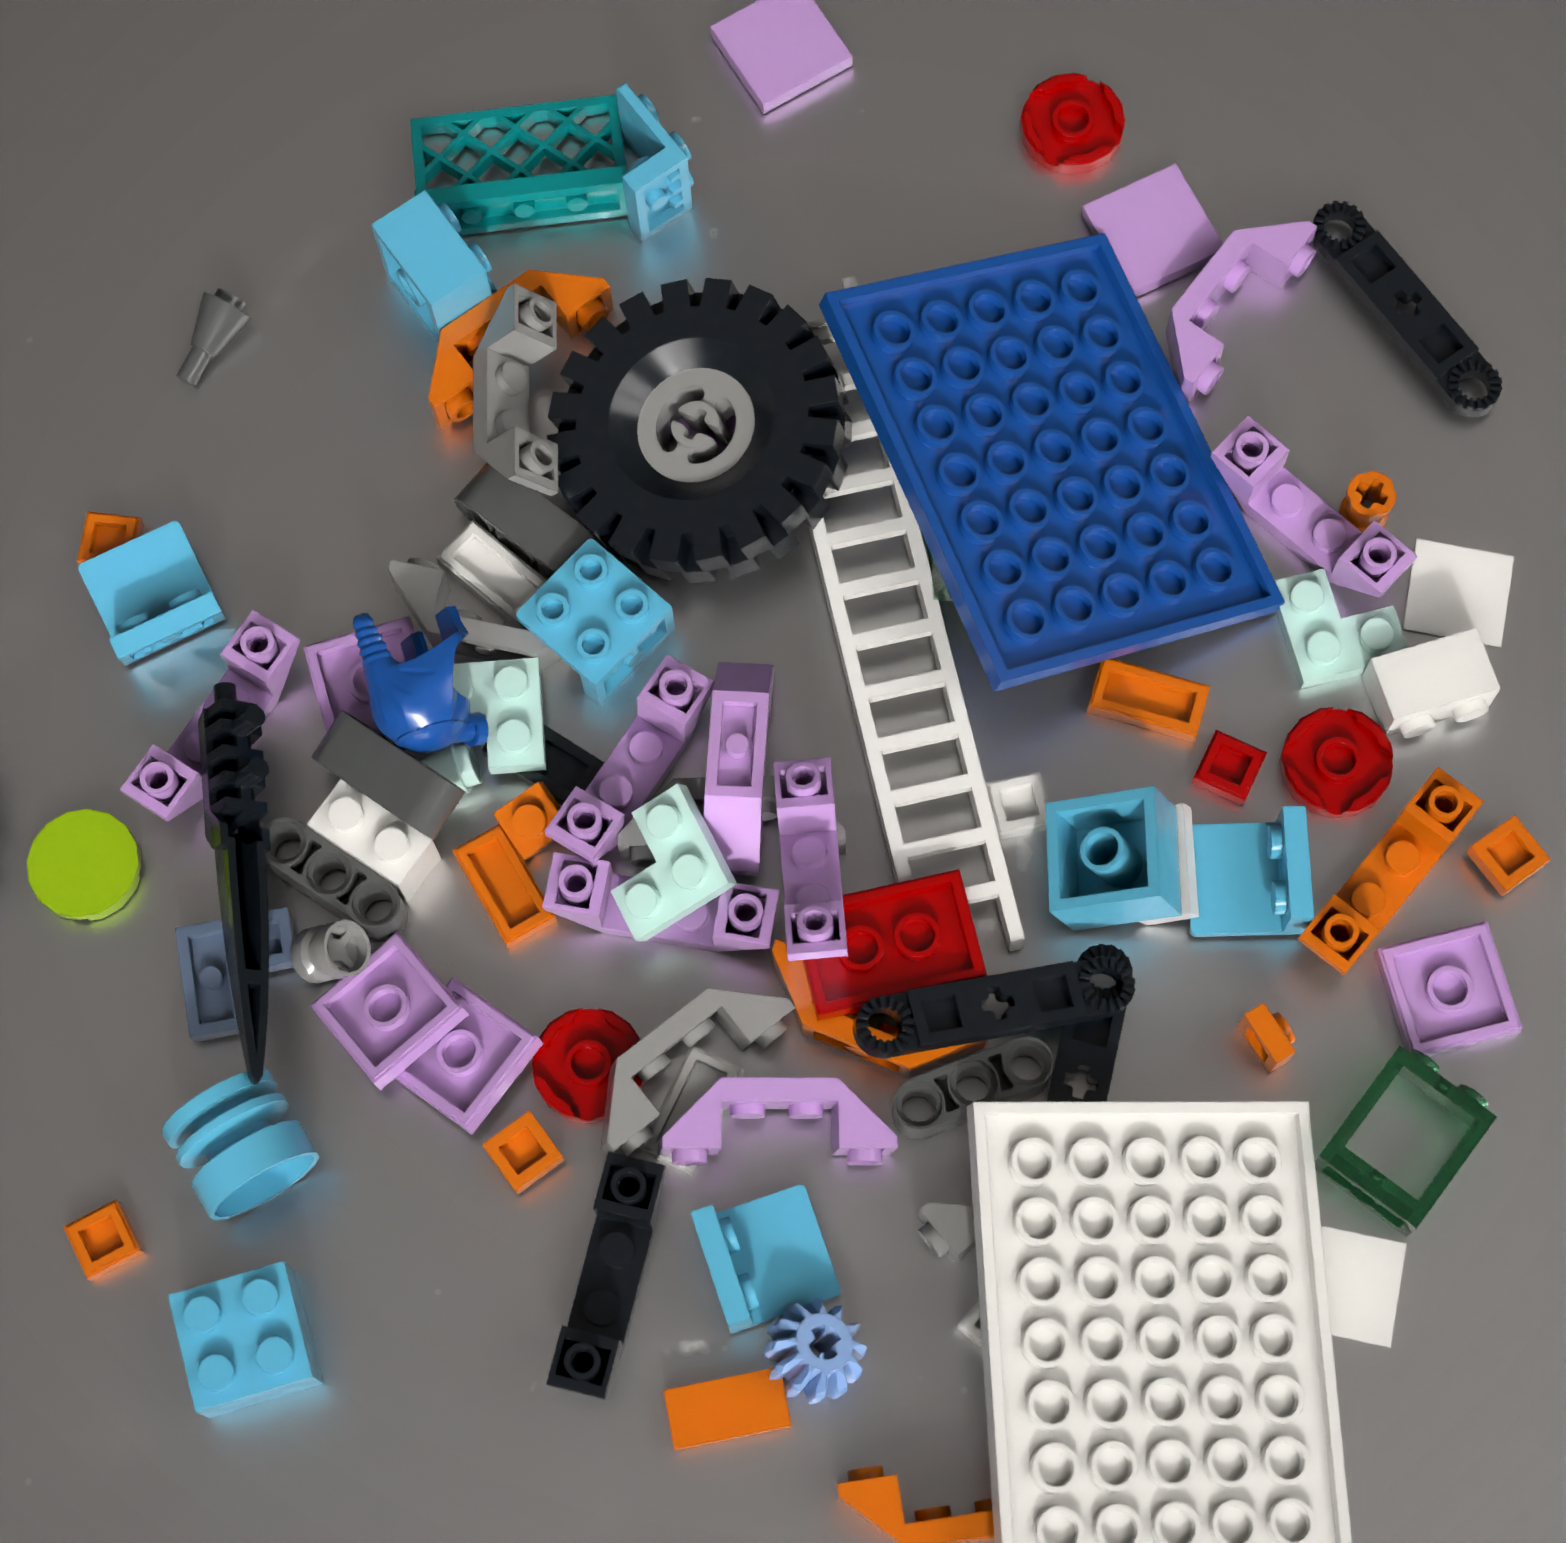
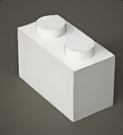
[1362,628,1501,738]
[307,779,441,903]

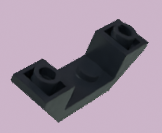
[546,1151,666,1400]

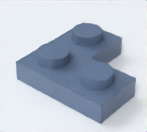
[175,907,295,1043]

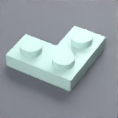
[1275,568,1408,689]
[453,657,546,774]
[611,783,737,942]

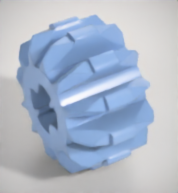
[762,1298,868,1405]

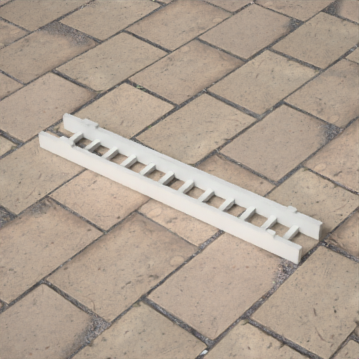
[807,276,1025,952]

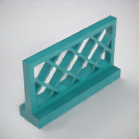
[410,94,628,236]

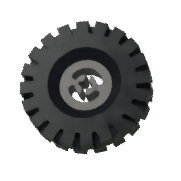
[547,278,852,583]

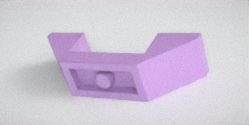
[1166,221,1318,404]
[1210,416,1417,598]
[120,610,300,822]
[545,654,714,864]
[704,662,774,876]
[773,757,848,961]
[542,852,780,952]
[658,1077,898,1166]

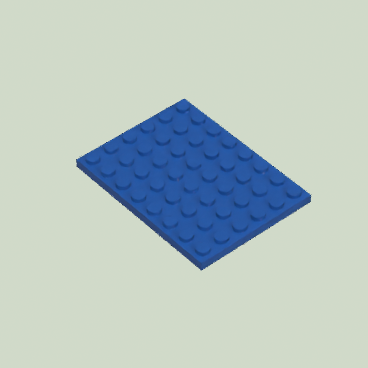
[819,233,1285,692]

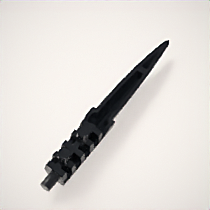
[198,682,271,1085]

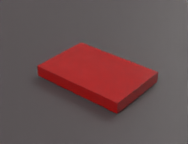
[803,869,987,1021]

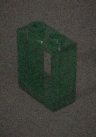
[1315,1046,1497,1237]

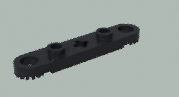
[1312,201,1502,417]
[1046,944,1133,1102]
[853,956,1136,1059]

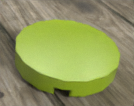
[27,809,142,921]

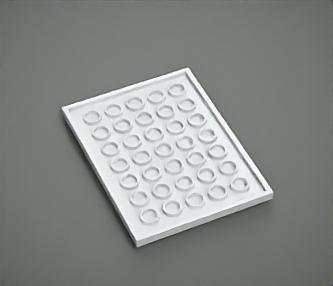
[967,1101,1352,1543]

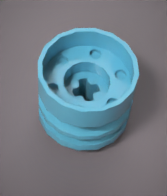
[161,1069,319,1221]

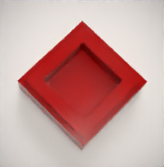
[1191,730,1267,806]

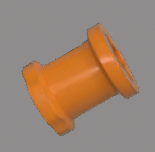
[1339,471,1397,533]

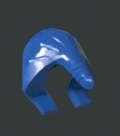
[353,606,489,753]

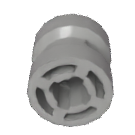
[291,919,371,984]

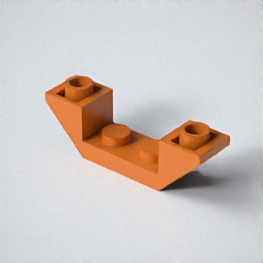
[428,269,614,429]
[1297,767,1484,976]
[771,939,987,1079]
[837,1466,994,1543]

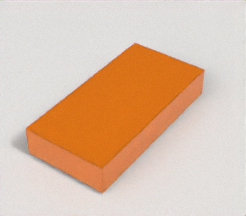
[1087,658,1210,743]
[452,824,557,949]
[663,1368,792,1451]

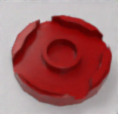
[1019,73,1125,175]
[1279,707,1393,818]
[532,1008,644,1124]

